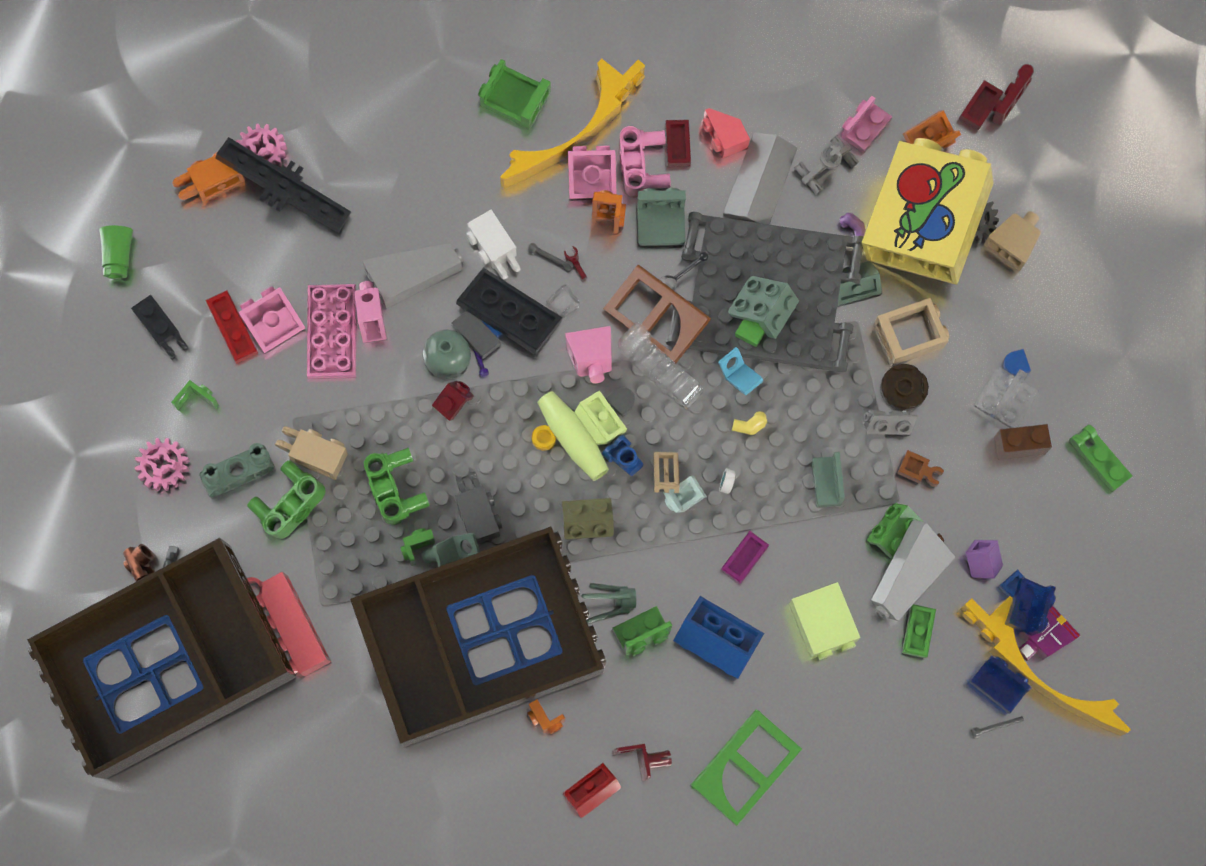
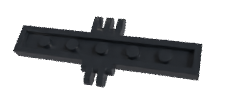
[215,137,351,233]

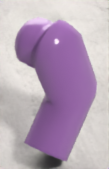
[839,213,866,237]

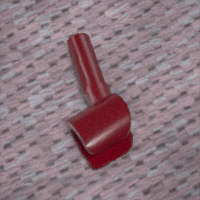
[564,246,587,280]

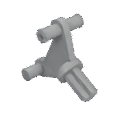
[794,135,859,195]

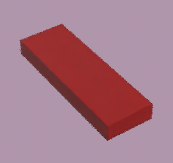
[206,290,258,364]

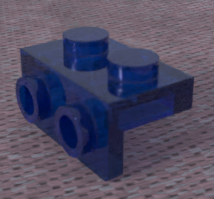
[1005,577,1056,636]
[969,656,1032,714]

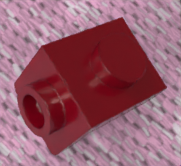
[432,381,474,421]

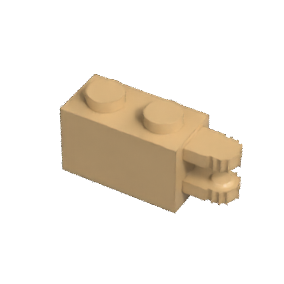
[275,426,348,480]

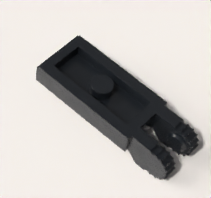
[131,294,188,359]

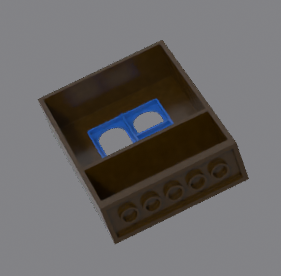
[350,526,607,747]
[27,538,296,779]

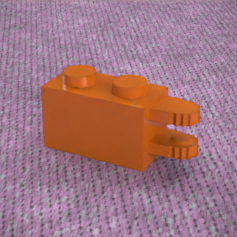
[172,152,245,201]

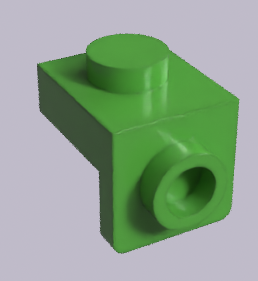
[400,528,435,566]

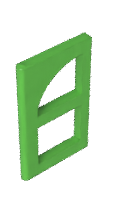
[691,709,802,826]

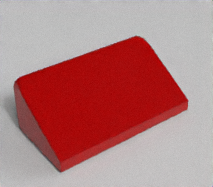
[563,763,621,818]

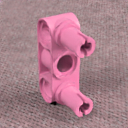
[619,126,671,198]

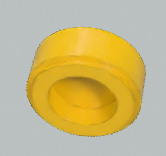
[532,425,556,451]

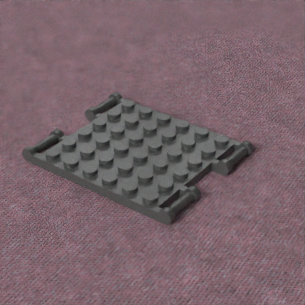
[666,212,863,372]

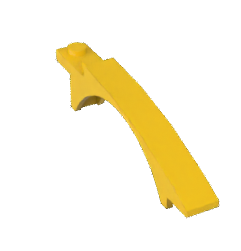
[500,58,645,189]
[960,596,1131,736]

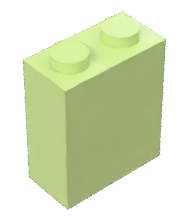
[789,582,861,660]

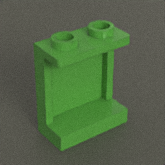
[478,59,551,129]

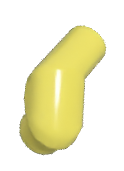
[732,411,767,435]

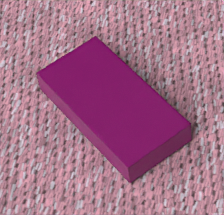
[720,531,769,585]

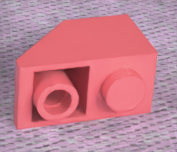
[702,108,750,158]

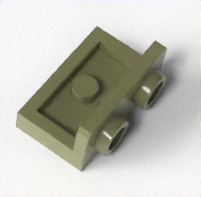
[562,498,614,539]

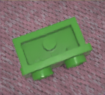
[867,503,924,560]

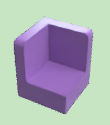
[966,540,1003,579]

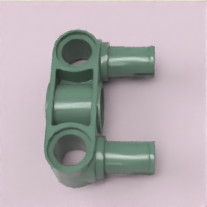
[199,443,275,497]

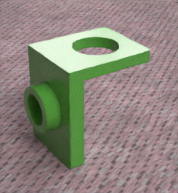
[171,380,219,411]

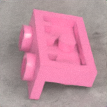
[842,96,892,154]

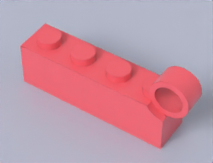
[247,572,332,676]

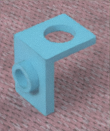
[718,347,763,395]

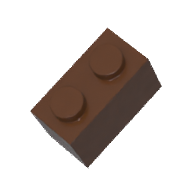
[994,424,1052,460]

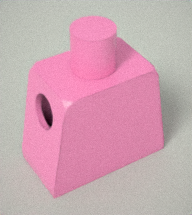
[354,281,387,343]
[565,326,612,383]

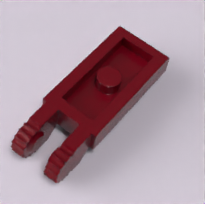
[992,64,1034,126]

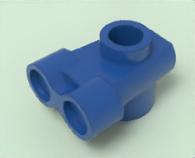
[602,435,644,476]

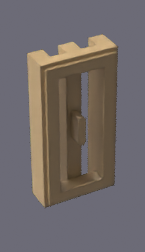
[653,452,680,493]

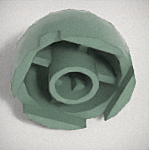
[423,329,471,379]

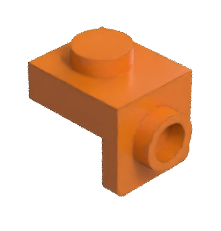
[527,699,566,734]

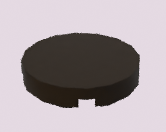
[880,363,929,411]

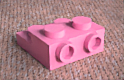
[568,146,616,199]
[238,286,305,353]

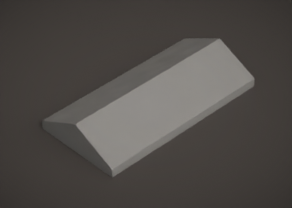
[723,132,798,224]

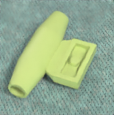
[537,390,627,481]

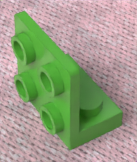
[612,606,672,656]

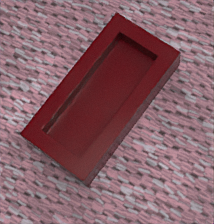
[959,80,1004,131]
[665,120,691,167]

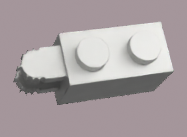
[466,210,521,280]

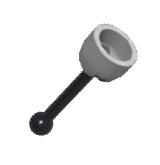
[659,252,708,290]

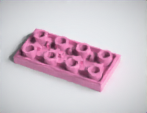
[307,284,356,379]

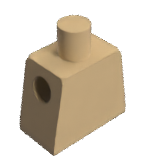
[984,211,1041,271]

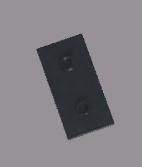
[456,267,562,355]

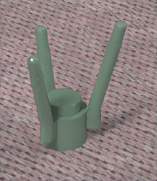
[581,583,636,623]

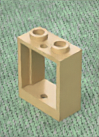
[874,298,949,366]

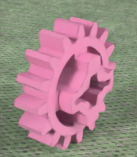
[236,124,287,166]
[135,438,190,491]

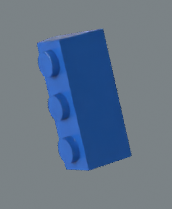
[673,596,765,679]

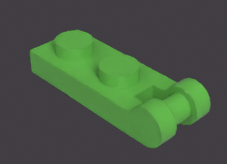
[1069,424,1132,492]

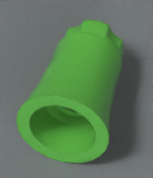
[99,225,133,279]

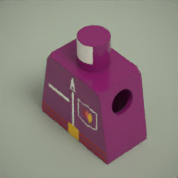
[1019,600,1081,661]

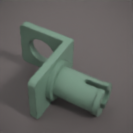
[422,533,480,567]

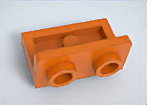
[902,110,961,148]
[592,190,626,234]

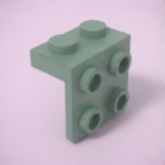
[637,188,686,246]
[728,276,799,339]

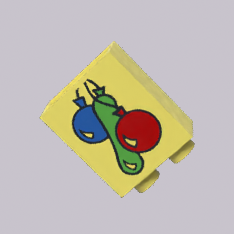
[862,138,994,285]

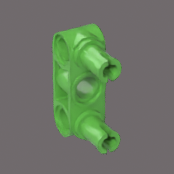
[364,448,430,525]
[247,460,326,539]

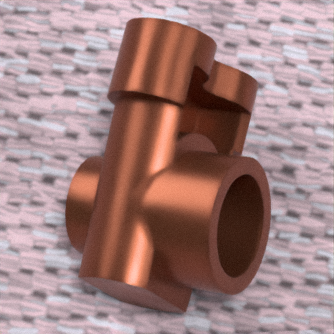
[123,544,155,581]

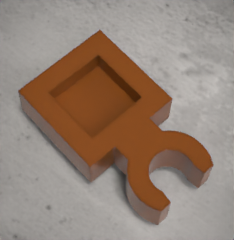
[897,450,944,487]

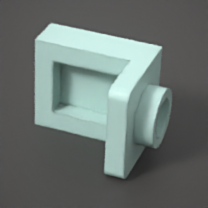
[663,476,707,513]

